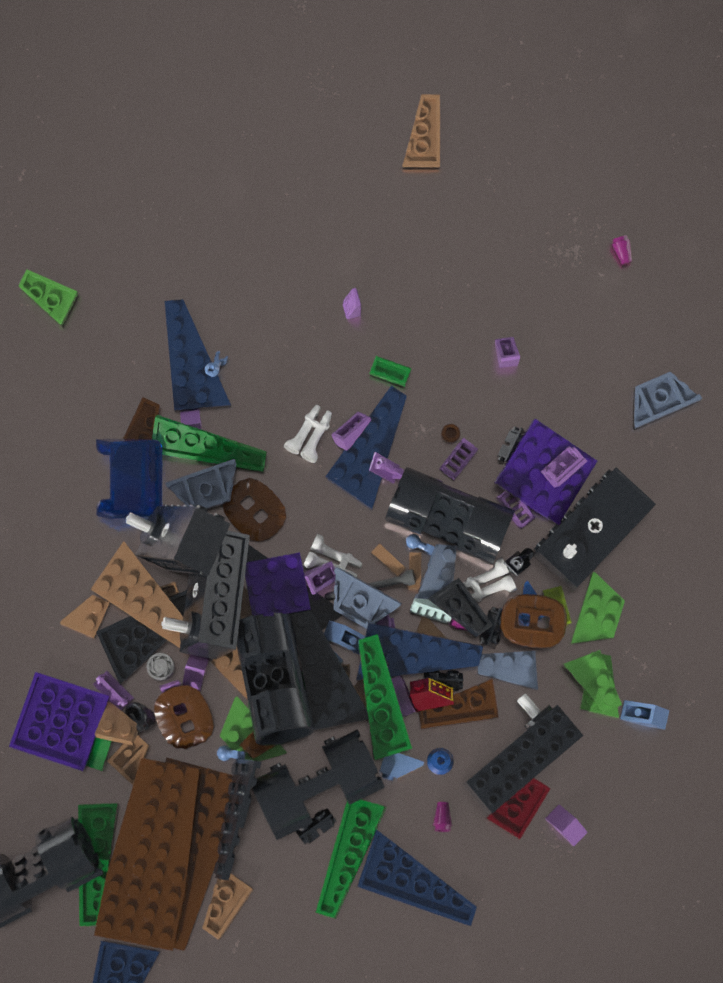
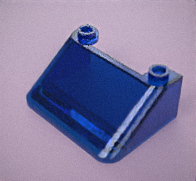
[96,439,162,519]

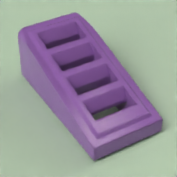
[343,288,361,319]
[331,412,371,451]
[439,438,478,481]
[496,491,536,529]

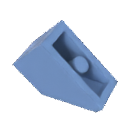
[324,621,365,655]
[620,700,669,729]
[379,753,424,781]

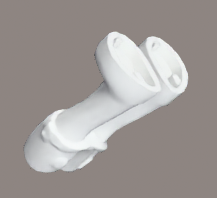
[284,405,332,463]
[303,534,362,577]
[463,557,517,602]

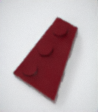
[486,778,551,839]

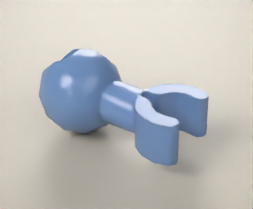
[205,351,228,377]
[406,534,435,555]
[217,745,246,761]

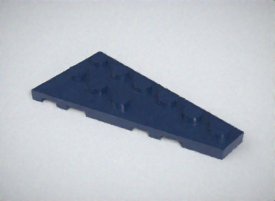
[164,299,231,412]
[325,385,407,510]
[356,622,483,681]
[357,830,477,926]
[93,941,161,983]

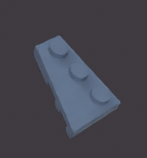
[414,544,457,599]
[477,651,538,690]

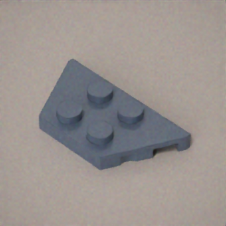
[634,372,702,429]
[165,459,236,509]
[334,567,402,629]

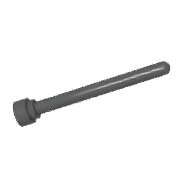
[324,569,416,600]

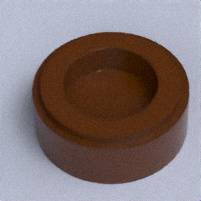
[441,424,460,444]

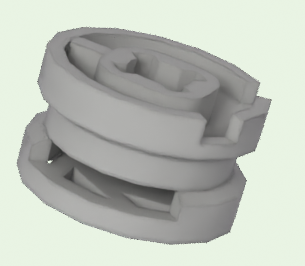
[147,653,175,681]

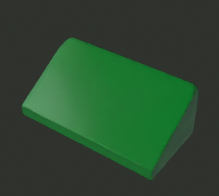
[86,738,113,772]

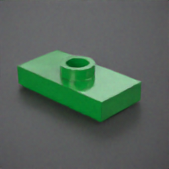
[369,356,411,387]

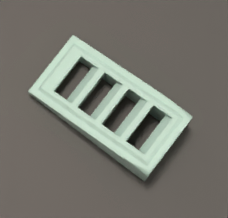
[410,598,451,624]

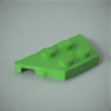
[571,572,625,644]
[220,696,287,761]

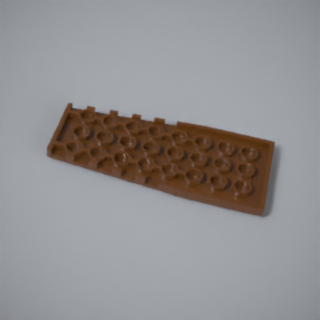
[165,757,233,951]
[94,758,200,951]

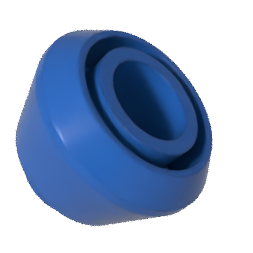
[427,748,454,775]

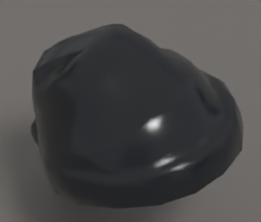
[125,702,156,733]

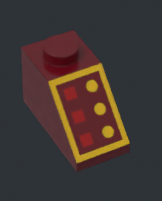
[410,678,454,712]

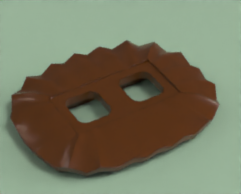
[222,478,286,541]
[501,594,567,648]
[154,685,214,749]

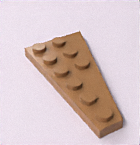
[91,541,184,648]

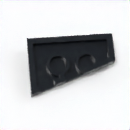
[428,578,493,637]

